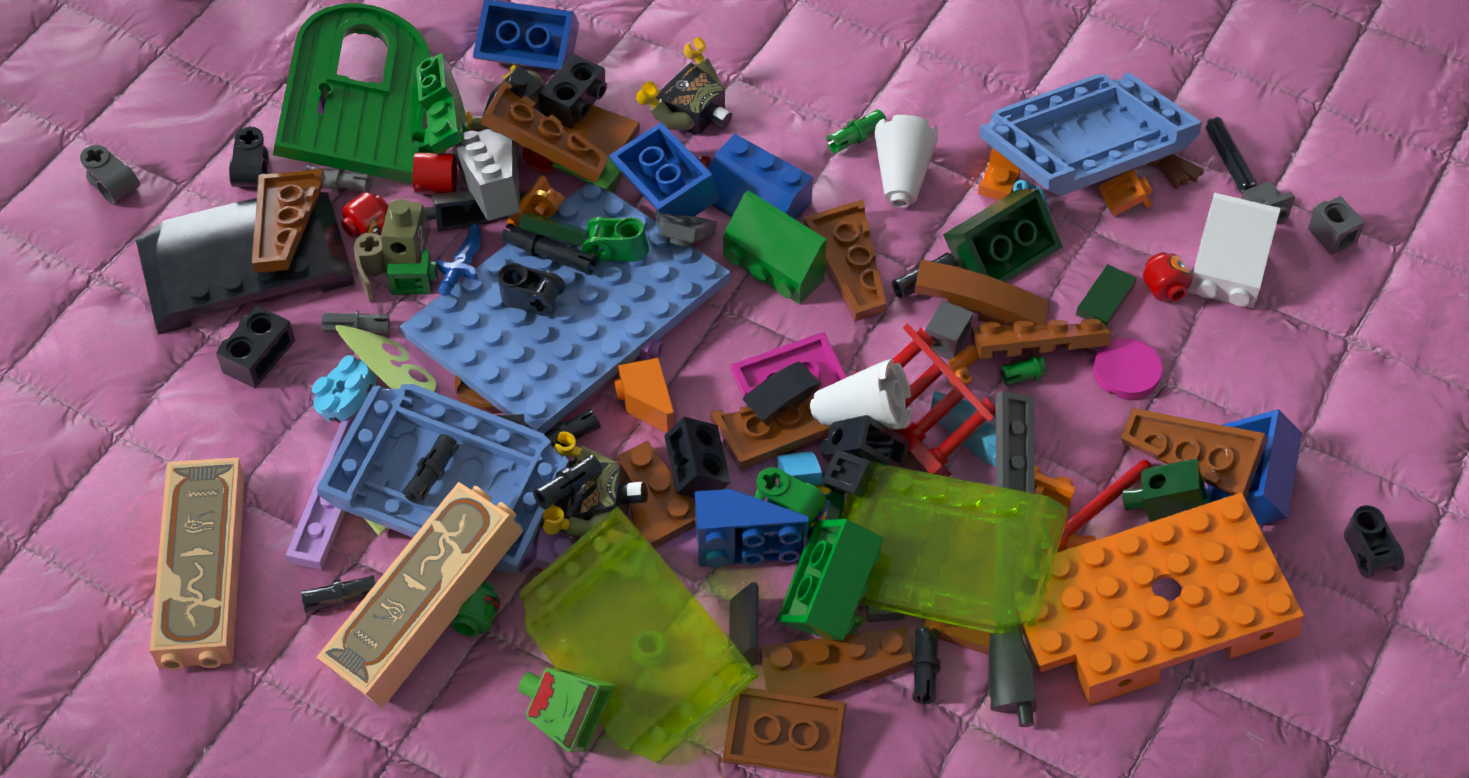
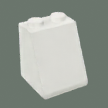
[1188,193,1280,309]

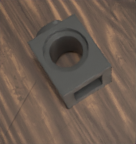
[1308,196,1365,255]
[925,300,973,360]

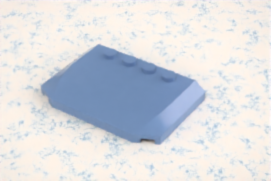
[979,73,1202,196]
[317,384,569,572]

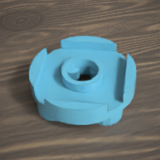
[312,355,377,422]

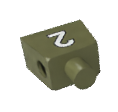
[381,199,430,275]

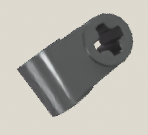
[80,145,140,205]

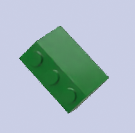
[723,190,827,305]
[775,519,884,641]

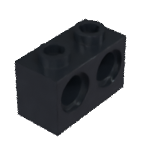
[538,54,607,129]
[216,305,295,389]
[664,416,731,498]

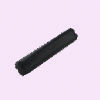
[1205,117,1257,194]

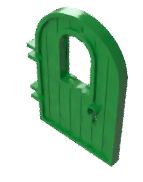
[273,3,435,184]

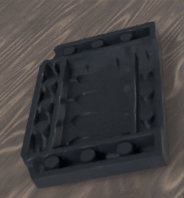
[136,192,355,335]

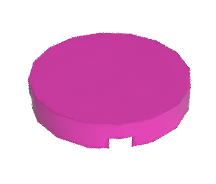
[1093,338,1163,400]

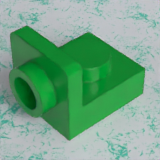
[387,249,438,295]

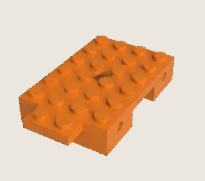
[1013,492,1304,706]

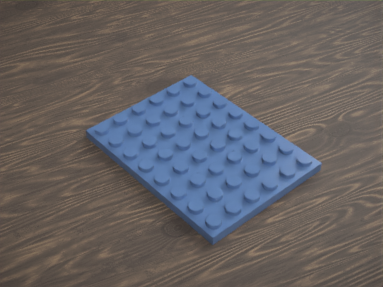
[399,183,731,434]

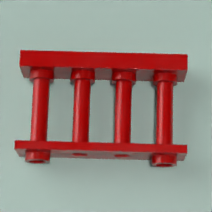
[853,323,996,484]

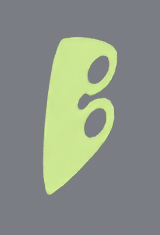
[336,325,437,392]

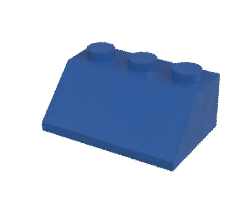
[473,0,579,71]
[609,122,721,217]
[708,134,813,219]
[1207,409,1302,525]

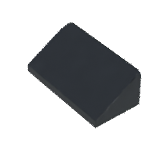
[729,582,759,666]

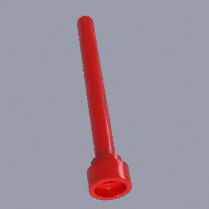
[1035,460,1152,557]

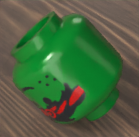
[451,581,501,637]

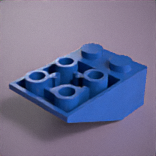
[695,489,809,568]

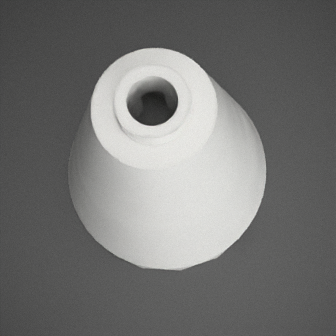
[875,115,938,208]
[810,359,912,430]

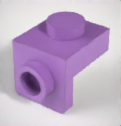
[520,527,578,577]

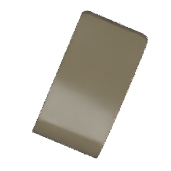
[354,233,385,302]

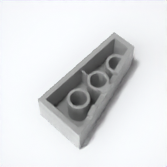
[453,129,520,221]

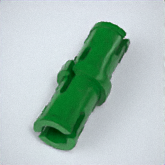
[826,109,886,154]

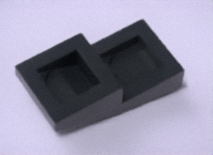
[742,361,822,426]

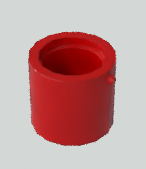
[413,153,457,195]

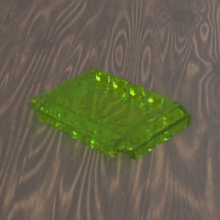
[840,462,1068,634]
[519,507,760,763]

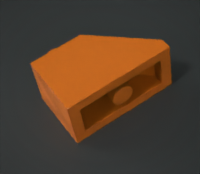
[613,358,674,433]

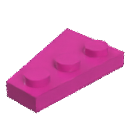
[730,332,847,398]

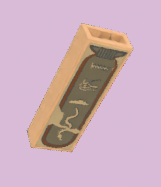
[150,458,245,670]
[317,482,523,708]

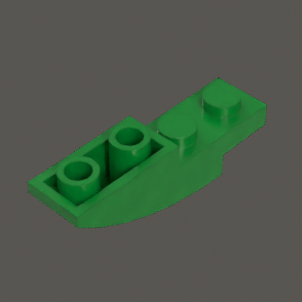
[416,53,469,155]

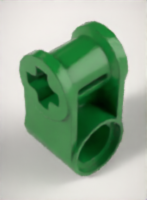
[582,217,649,262]
[755,467,826,529]

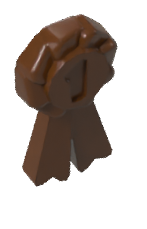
[1146,154,1205,189]

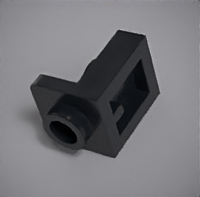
[822,449,876,498]

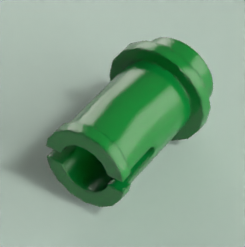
[1001,354,1047,387]

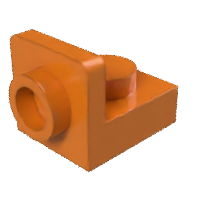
[978,148,1021,200]
[1098,169,1154,217]

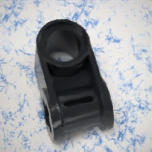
[229,126,269,187]
[497,263,566,316]
[1343,505,1404,578]

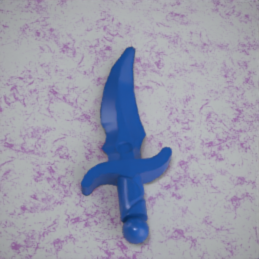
[437,224,481,296]

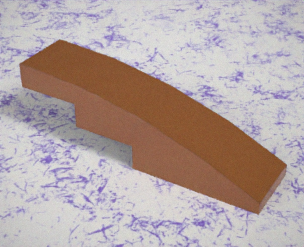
[915,260,1049,326]

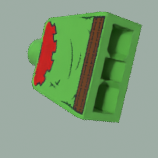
[518,668,615,753]

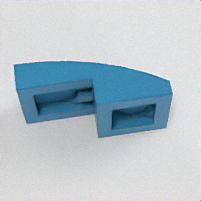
[776,451,822,485]

